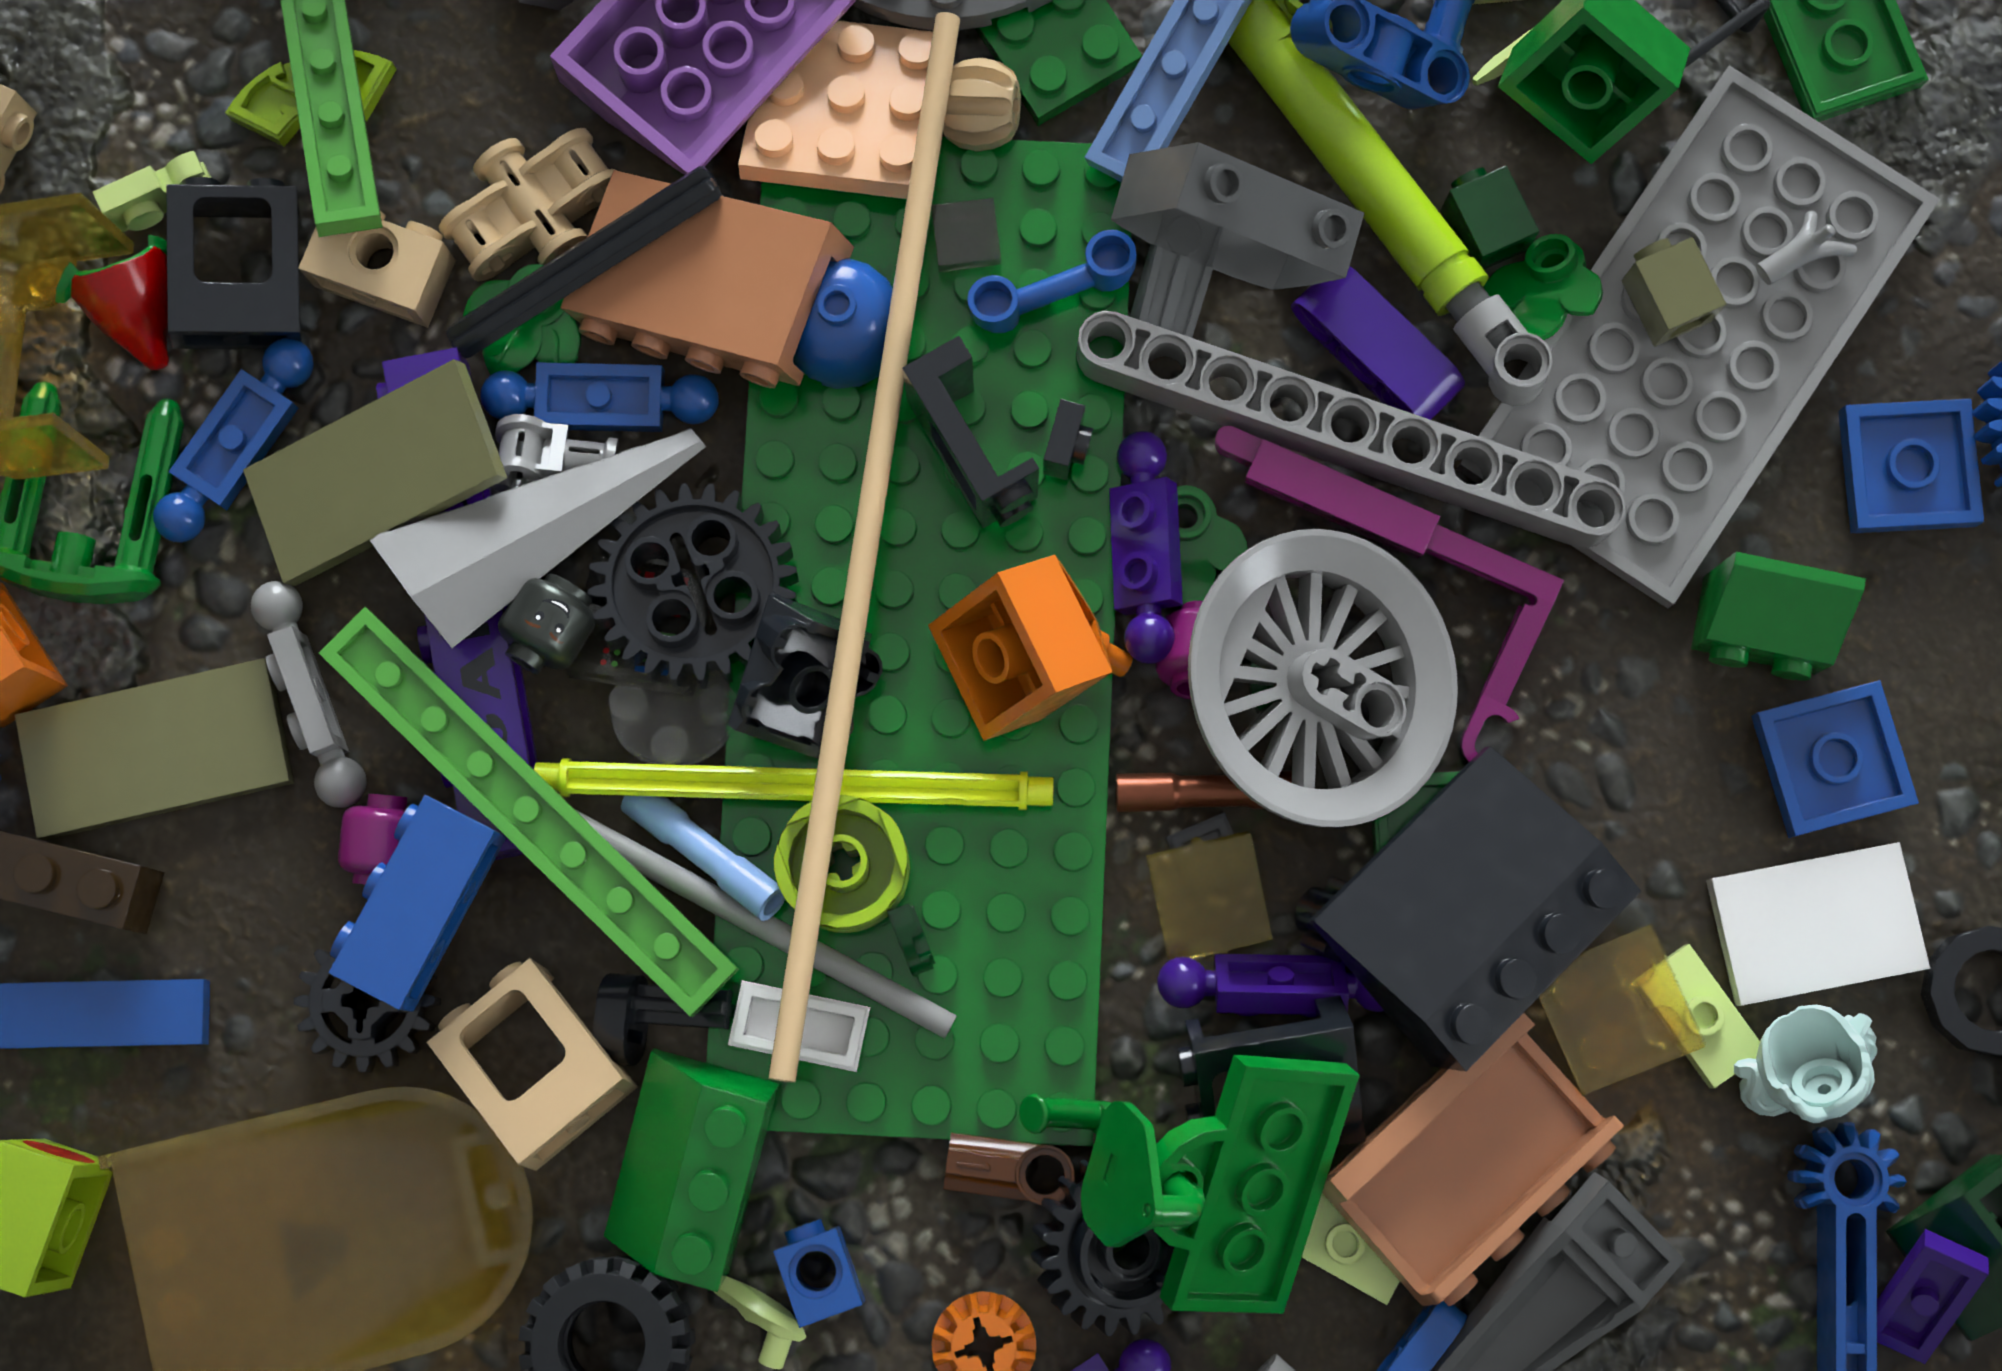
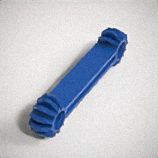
[1786,1122,1907,1371]

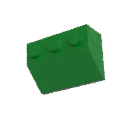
[604,1048,779,1292]

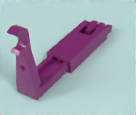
[1215,426,1564,763]

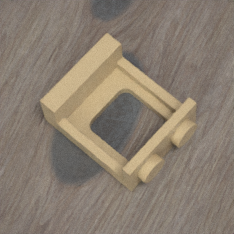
[426,958,638,1171]

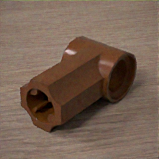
[943,1132,1075,1205]

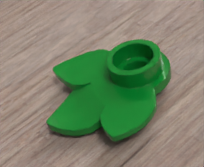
[1483,234,1603,340]
[463,264,581,375]
[1177,485,1248,607]

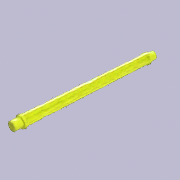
[534,758,1054,810]

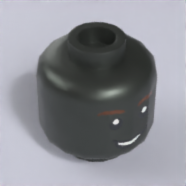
[498,574,595,674]

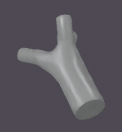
[1756,211,1857,285]

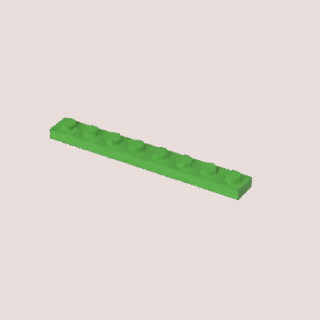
[319,607,739,1017]

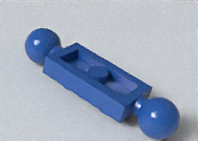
[153,338,314,542]
[480,362,719,432]

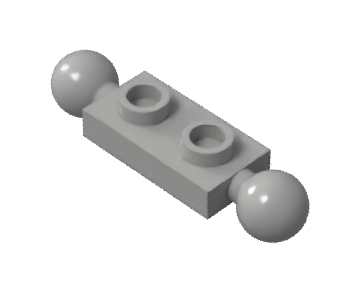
[251,581,367,808]

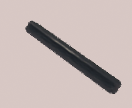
[446,166,722,358]

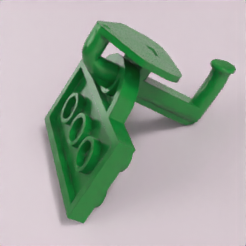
[1019,1055,1360,1314]

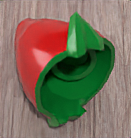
[55,235,169,370]

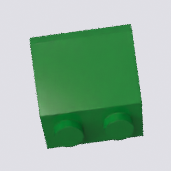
[1691,552,1866,681]

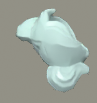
[1734,1005,1877,1123]

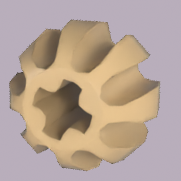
[943,57,1021,151]

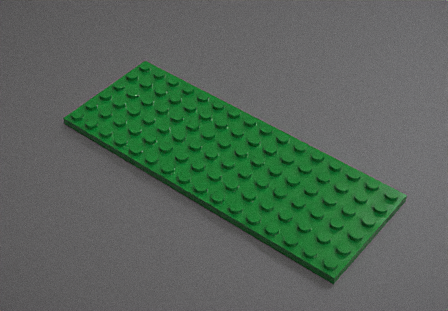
[706,137,1131,1146]

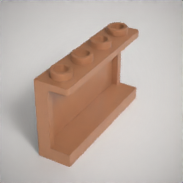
[560,170,854,388]
[1322,1013,1624,1306]

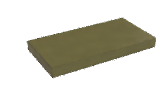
[243,359,508,586]
[15,658,294,840]

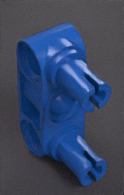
[1290,0,1475,110]

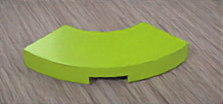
[225,50,397,147]

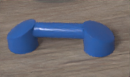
[968,230,1136,333]

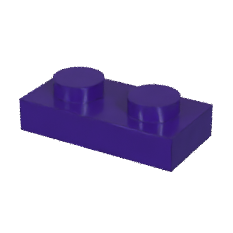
[1877,1229,1989,1364]

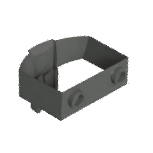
[1111,142,1364,338]

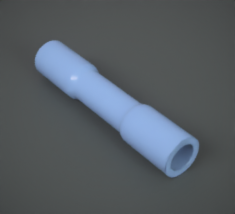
[621,796,785,921]

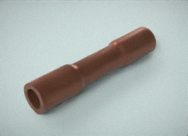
[1116,770,1292,812]

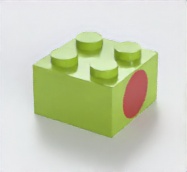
[0,1138,117,1297]

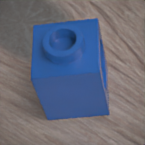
[773,1219,866,1328]

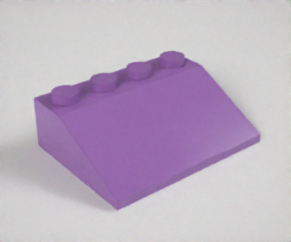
[550,0,856,175]

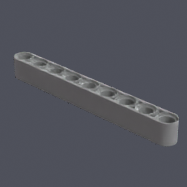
[1077,311,1626,548]

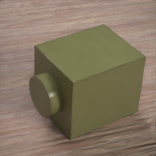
[1621,237,1727,347]

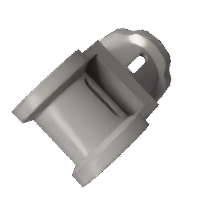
[491,414,619,493]

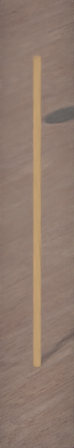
[768,12,960,1083]

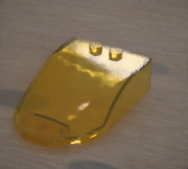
[98,1087,533,1371]

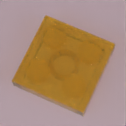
[1539,923,1706,1096]

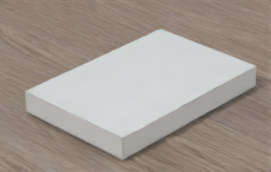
[1706,842,1930,1006]

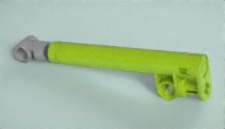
[1228,0,1553,406]

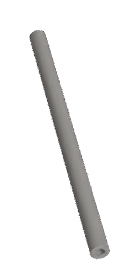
[575,809,957,1039]

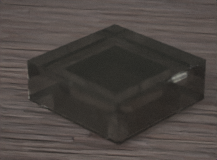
[931,198,1001,272]

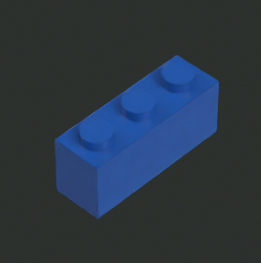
[329,795,507,1012]

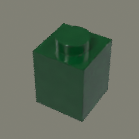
[1440,165,1539,270]

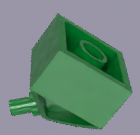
[1498,0,1691,164]

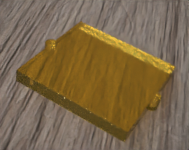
[1146,831,1273,961]

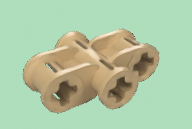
[439,128,617,281]

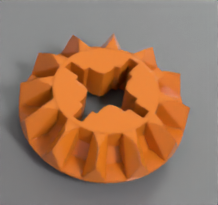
[932,1291,1036,1371]

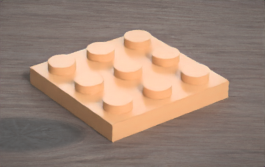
[738,20,933,199]

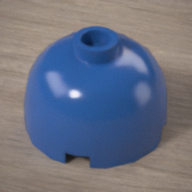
[793,258,893,389]

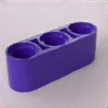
[1291,265,1465,420]

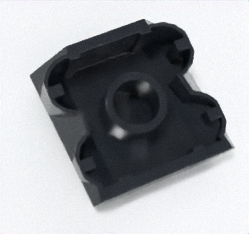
[728,591,883,759]

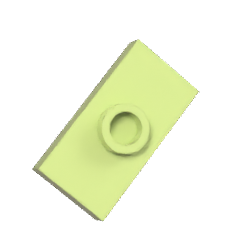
[1633,944,1760,1089]
[1302,1194,1400,1305]

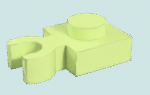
[93,151,211,233]

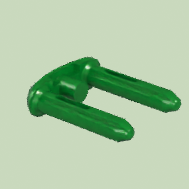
[0,381,185,604]

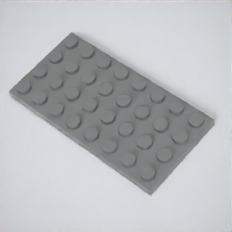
[1456,65,1940,609]

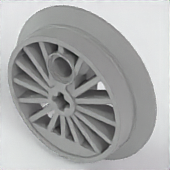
[1188,529,1458,828]

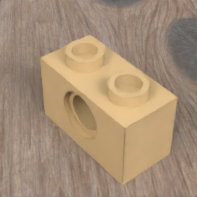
[298,211,456,328]

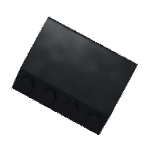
[1309,746,1641,1072]

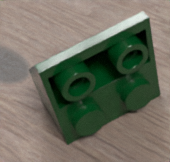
[1886,1154,2002,1341]

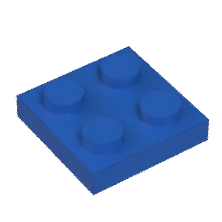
[1838,399,1984,534]
[1751,680,1919,838]

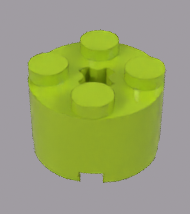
[774,794,910,933]

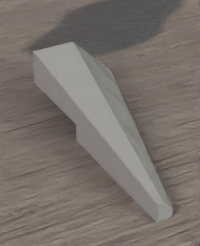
[370,428,706,648]

